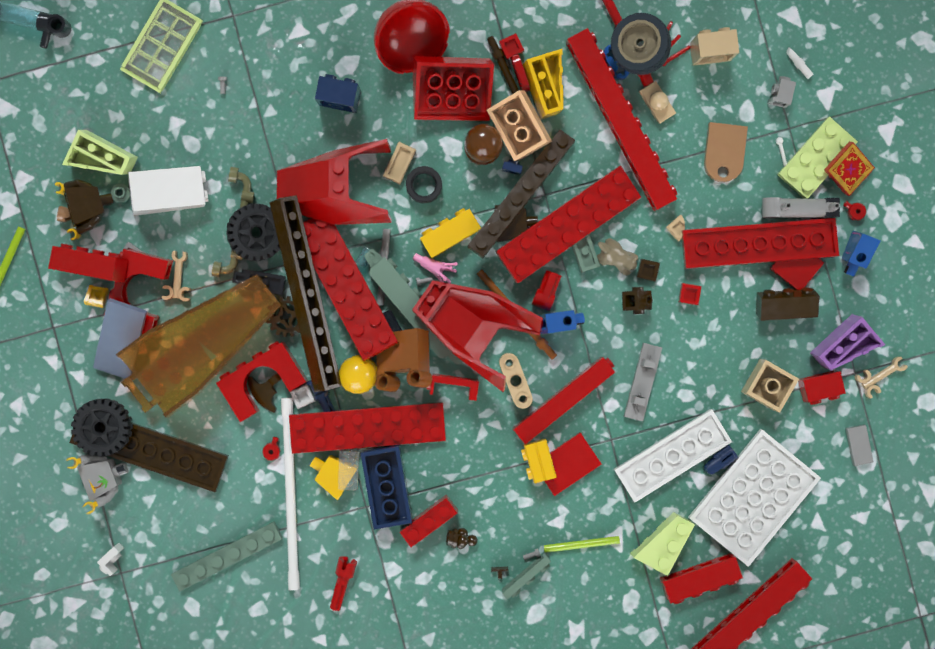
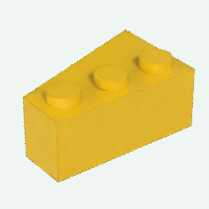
[523,49,563,120]

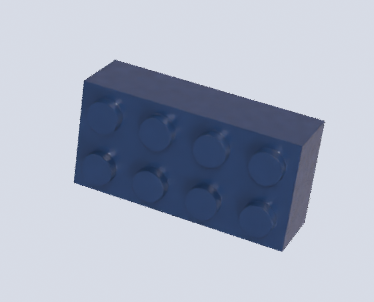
[360,445,413,530]

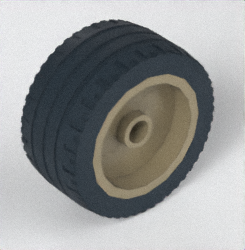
[611,13,671,75]

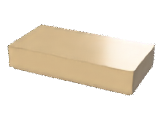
[383,142,416,185]

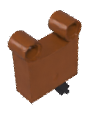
[375,310,432,392]

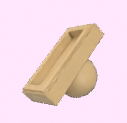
[639,81,676,124]

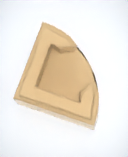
[665,215,685,242]

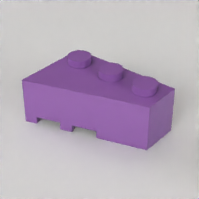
[810,314,885,370]

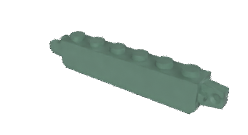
[364,249,463,365]

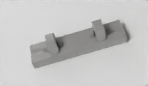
[624,343,662,421]

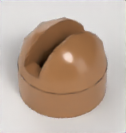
[57,206,71,222]

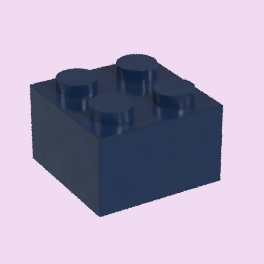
[315,74,361,114]

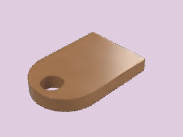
[704,122,748,182]

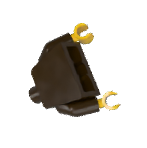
[55,179,113,240]

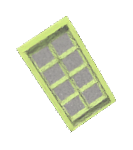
[120,0,203,94]

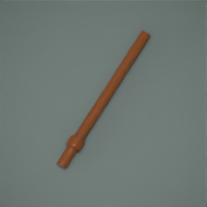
[477,269,557,360]

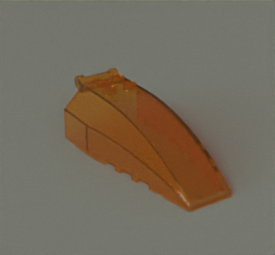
[116,275,281,418]

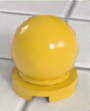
[339,355,377,394]

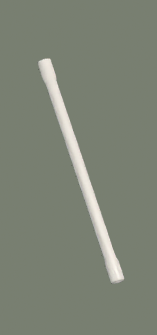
[281,398,300,590]

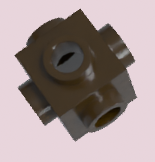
[622,287,653,314]

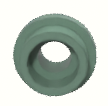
[111,183,131,203]

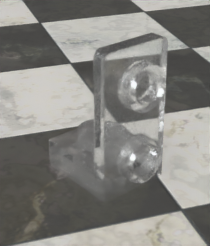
[338,449,361,491]

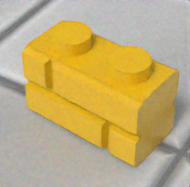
[521,439,556,483]

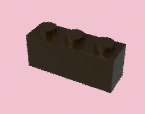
[756,287,820,321]

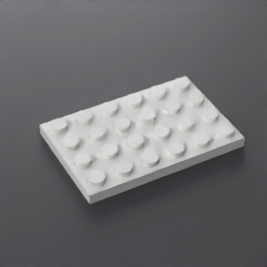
[688,429,821,567]

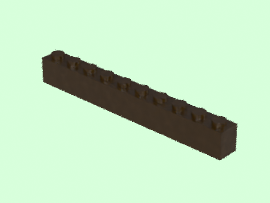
[269,195,342,392]

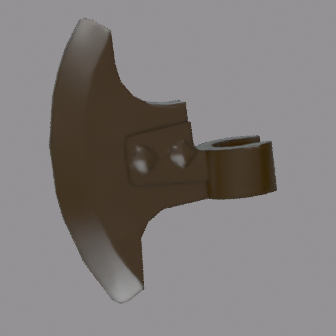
[248,373,282,413]

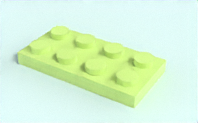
[777,116,858,198]

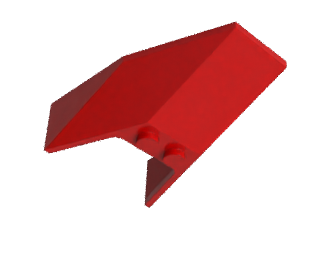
[277,139,392,225]
[412,280,543,392]

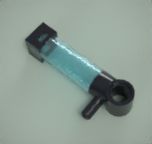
[0,1,72,49]

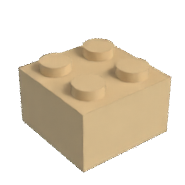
[690,27,739,66]
[741,359,799,412]

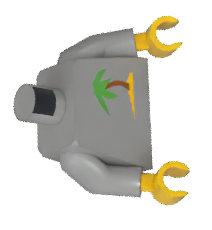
[66,454,128,514]

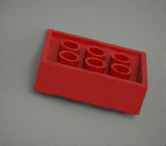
[413,56,494,121]

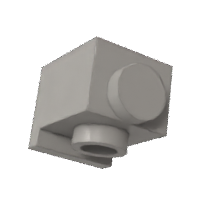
[767,76,796,108]

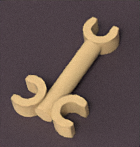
[162,251,191,301]
[855,357,908,399]

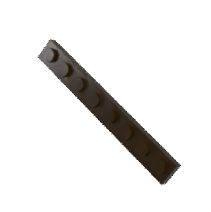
[467,129,575,259]

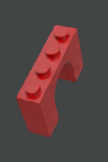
[104,248,173,336]
[216,341,308,422]

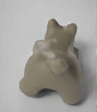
[597,238,638,276]

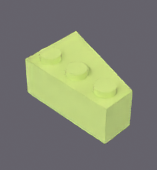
[62,130,138,175]
[630,512,695,576]

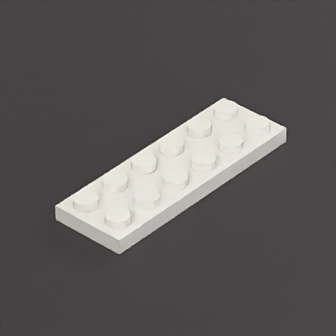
[614,409,732,502]

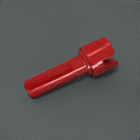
[330,556,357,611]

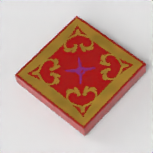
[824,141,875,196]

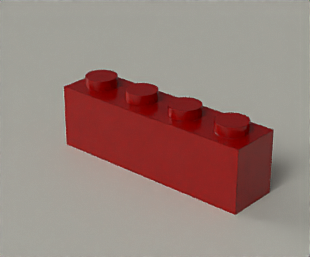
[48,243,128,283]
[660,553,743,604]

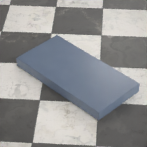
[93,298,147,380]

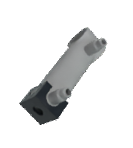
[762,197,840,219]

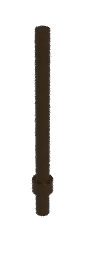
[487,36,519,94]

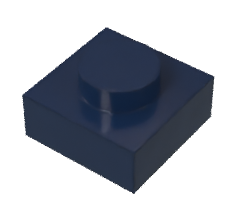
[502,159,523,176]

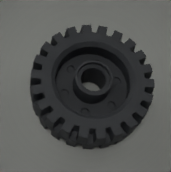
[226,204,280,261]
[71,398,133,457]

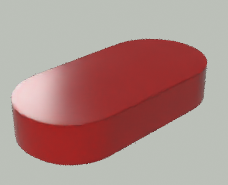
[511,54,530,92]

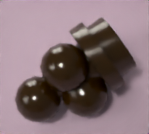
[446,528,478,549]

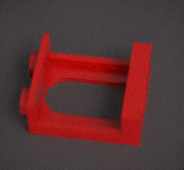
[427,373,479,401]

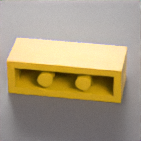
[420,208,481,259]

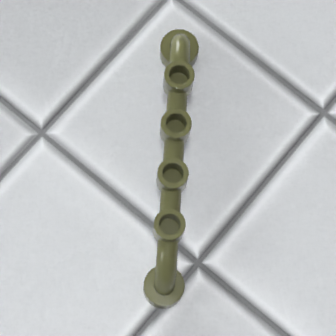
[212,167,254,278]

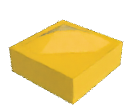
[84,285,109,308]

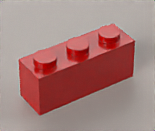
[400,494,458,547]

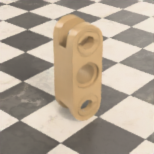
[499,353,533,409]

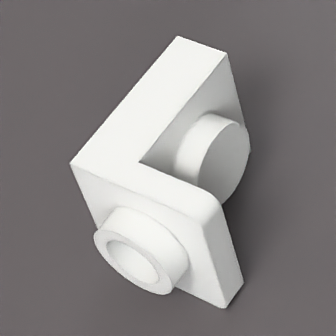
[97,543,124,576]

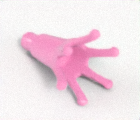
[413,253,458,283]

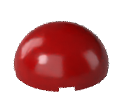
[374,0,450,74]

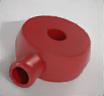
[843,201,866,221]
[262,437,281,461]

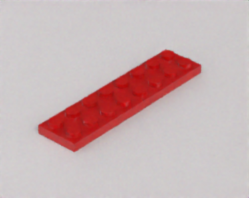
[495,165,641,283]
[303,218,398,361]
[681,218,839,269]
[289,402,446,454]

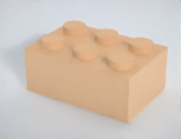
[487,90,552,161]

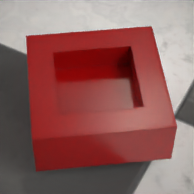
[499,33,524,60]
[678,283,702,305]

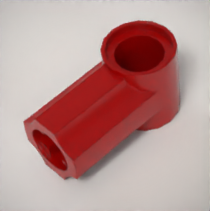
[532,270,562,311]

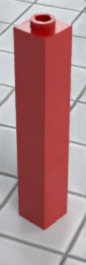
[513,357,615,445]

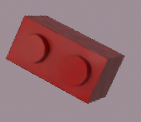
[798,370,846,405]

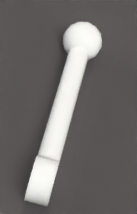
[776,137,787,166]

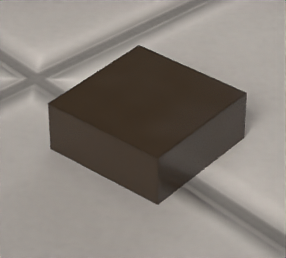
[636,259,660,282]

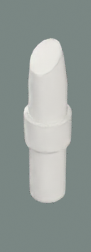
[786,47,814,79]

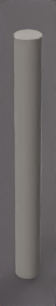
[377,229,391,305]

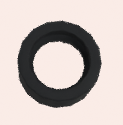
[406,166,442,204]

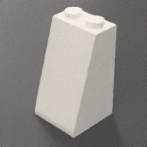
[128,166,208,216]

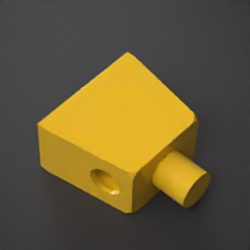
[310,455,359,500]

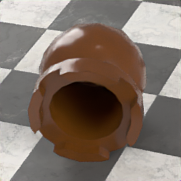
[464,124,503,165]

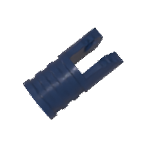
[704,445,739,475]

